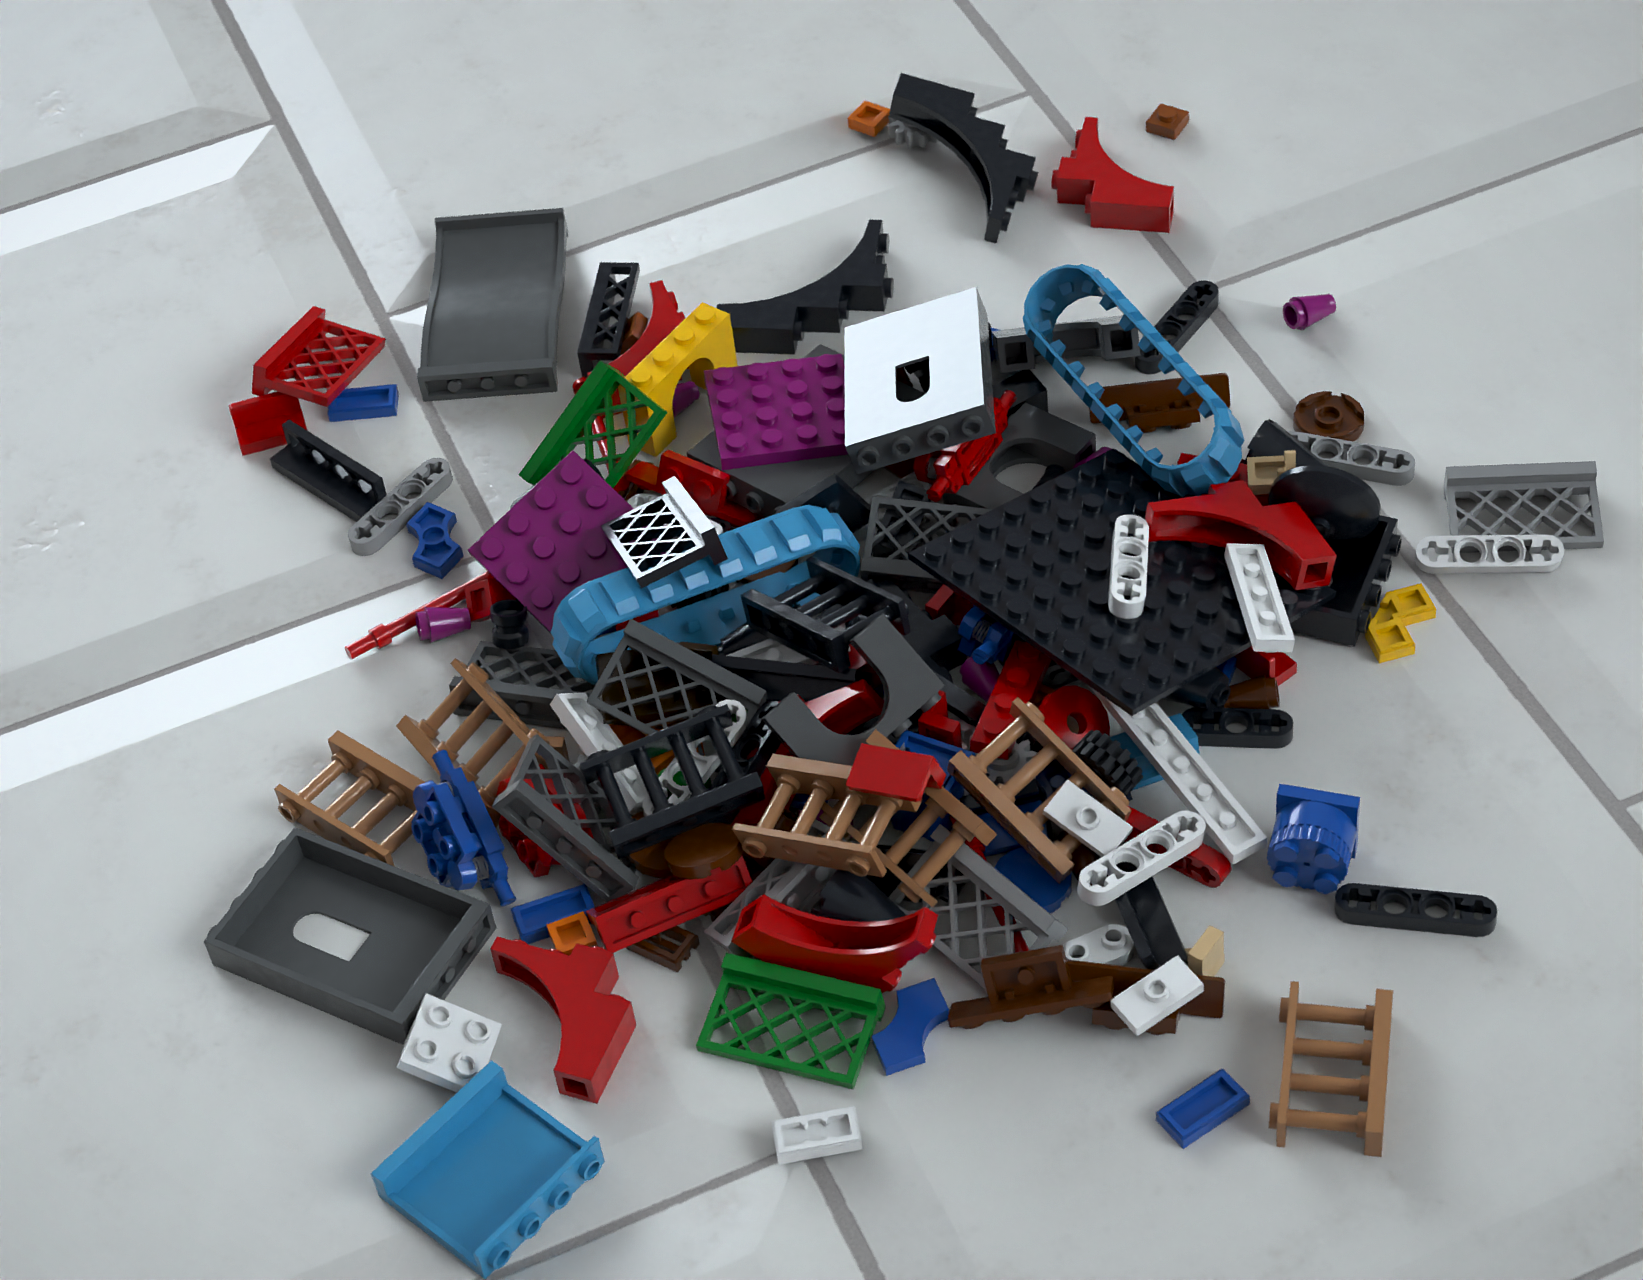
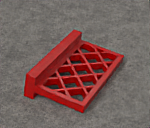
[252,306,386,407]

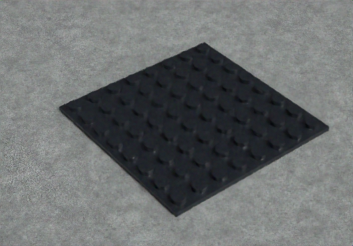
[908,448,1336,716]

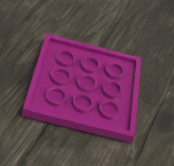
[704,353,848,470]
[468,450,667,635]

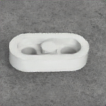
[1063,924,1135,966]

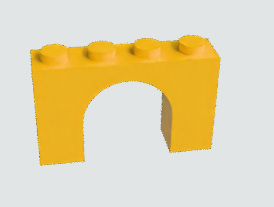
[618,302,738,457]

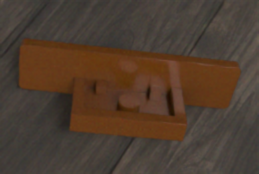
[1089,373,1230,433]
[947,945,1115,1029]
[1067,960,1225,1035]

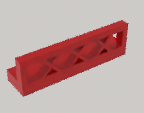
[586,855,752,953]

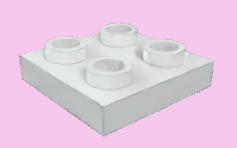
[397,993,502,1093]

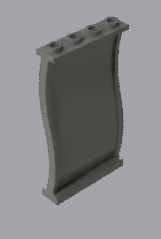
[417,208,568,402]

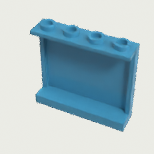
[371,1060,605,1279]

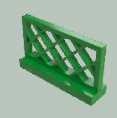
[519,361,668,488]
[696,953,886,1090]

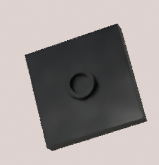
[775,473,871,552]

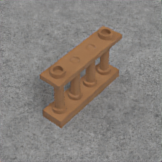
[396,658,550,828]
[947,697,1132,884]
[819,729,997,908]
[274,730,425,866]
[732,754,923,878]
[1269,981,1393,1157]

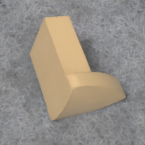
[1247,450,1296,495]
[1185,925,1225,977]

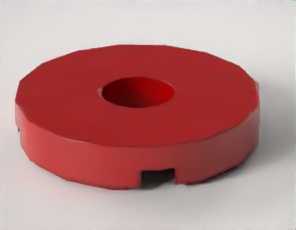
[1038,685,1110,750]

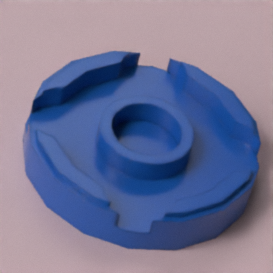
[994,847,1072,913]

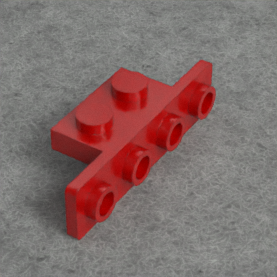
[625,449,763,528]

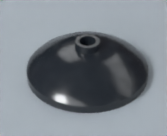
[1268,465,1381,545]

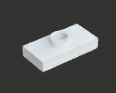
[1043,779,1133,857]
[1110,955,1204,1036]
[771,1106,863,1165]

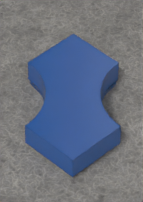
[406,502,464,579]
[871,978,949,1076]

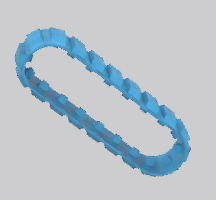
[1022,264,1245,497]
[551,505,861,685]

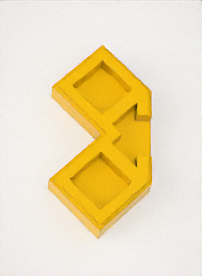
[1365,583,1436,663]

